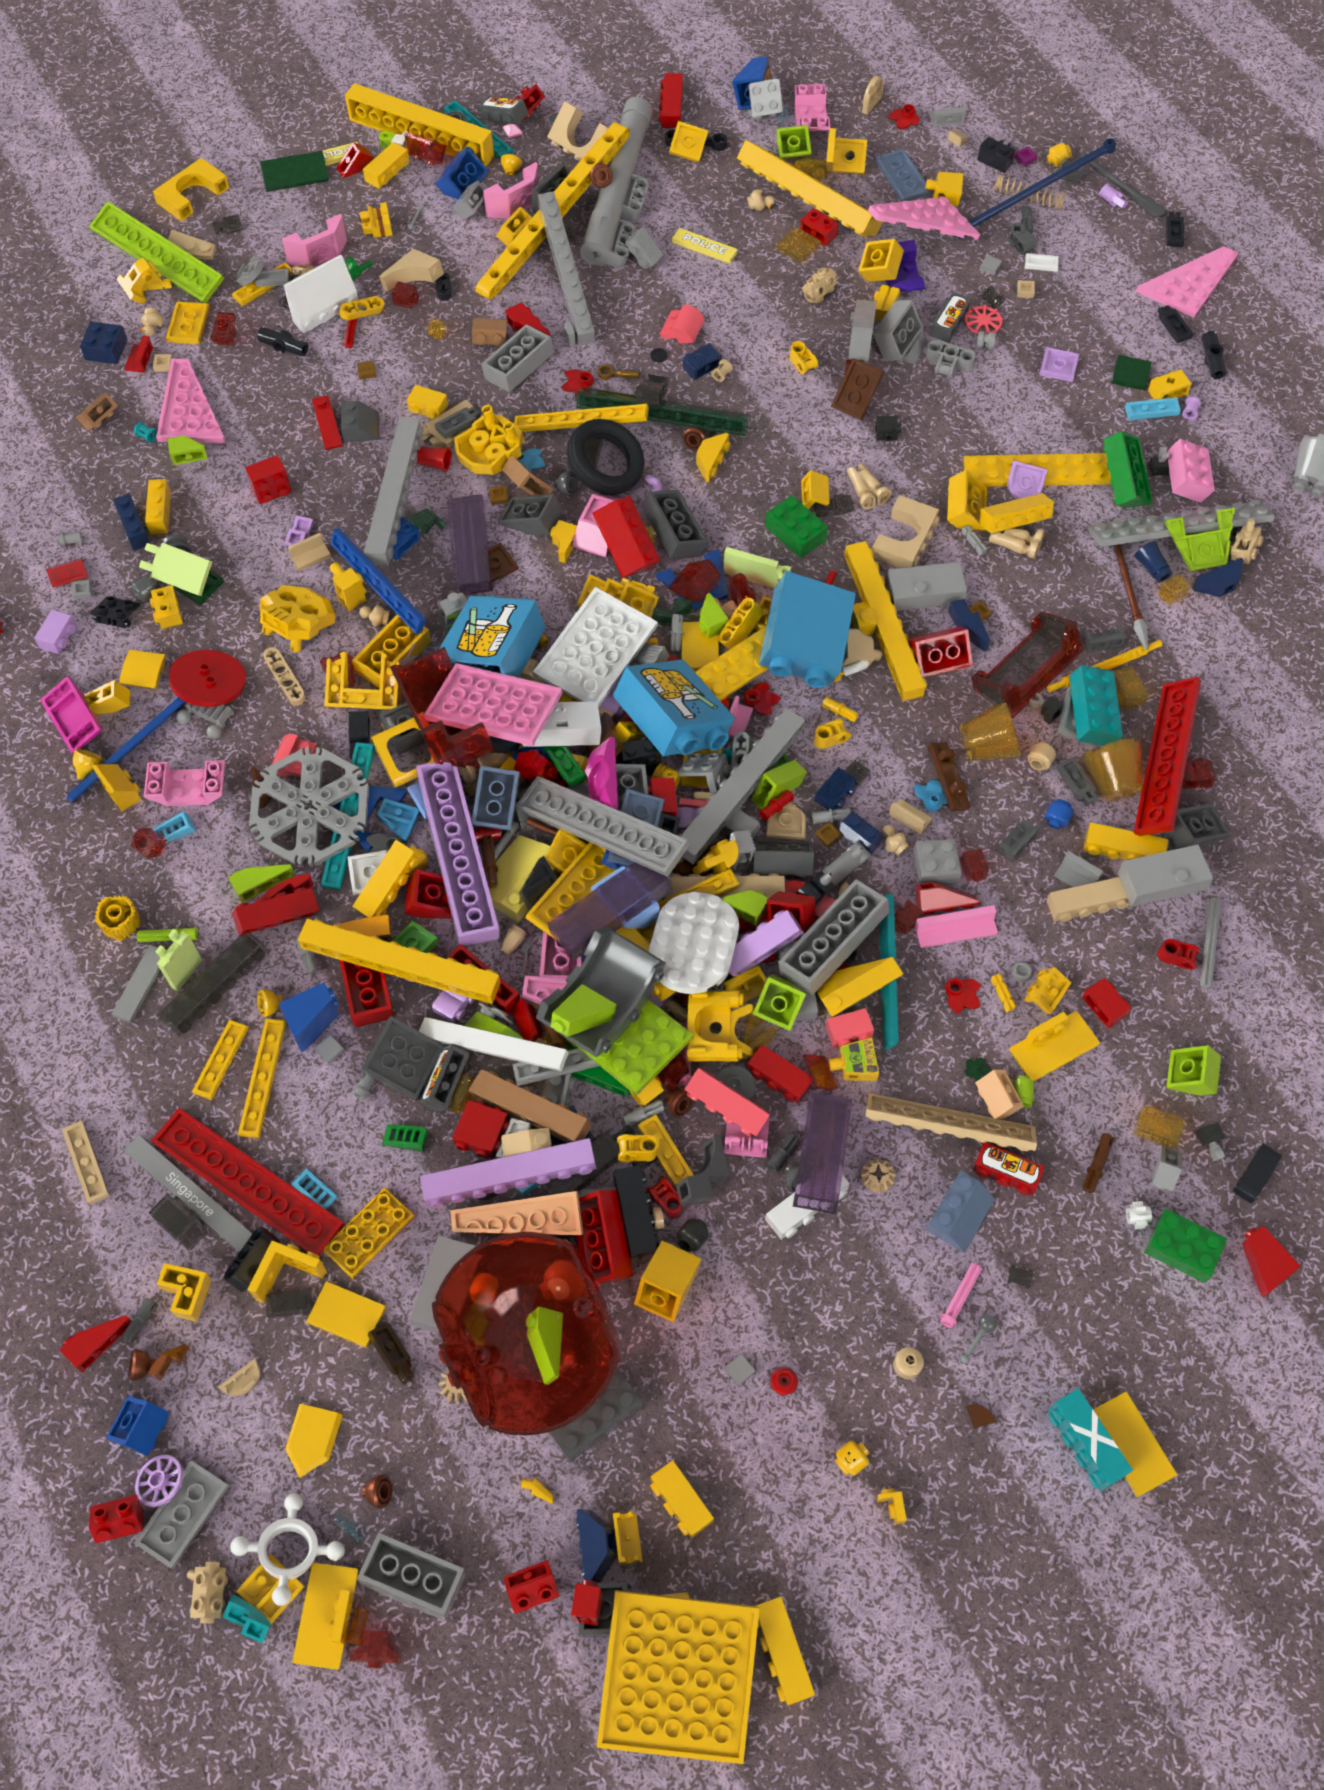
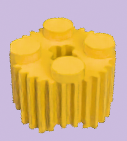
[95,895,141,941]

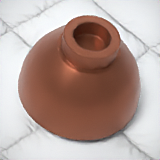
[590,163,613,188]
[683,427,706,451]
[665,1089,693,1118]
[128,1349,155,1381]
[361,1474,393,1509]

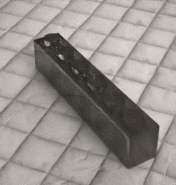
[157,933,267,1036]

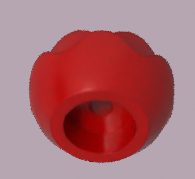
[770,1367,798,1396]

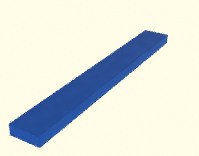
[330,528,426,635]
[66,697,185,803]

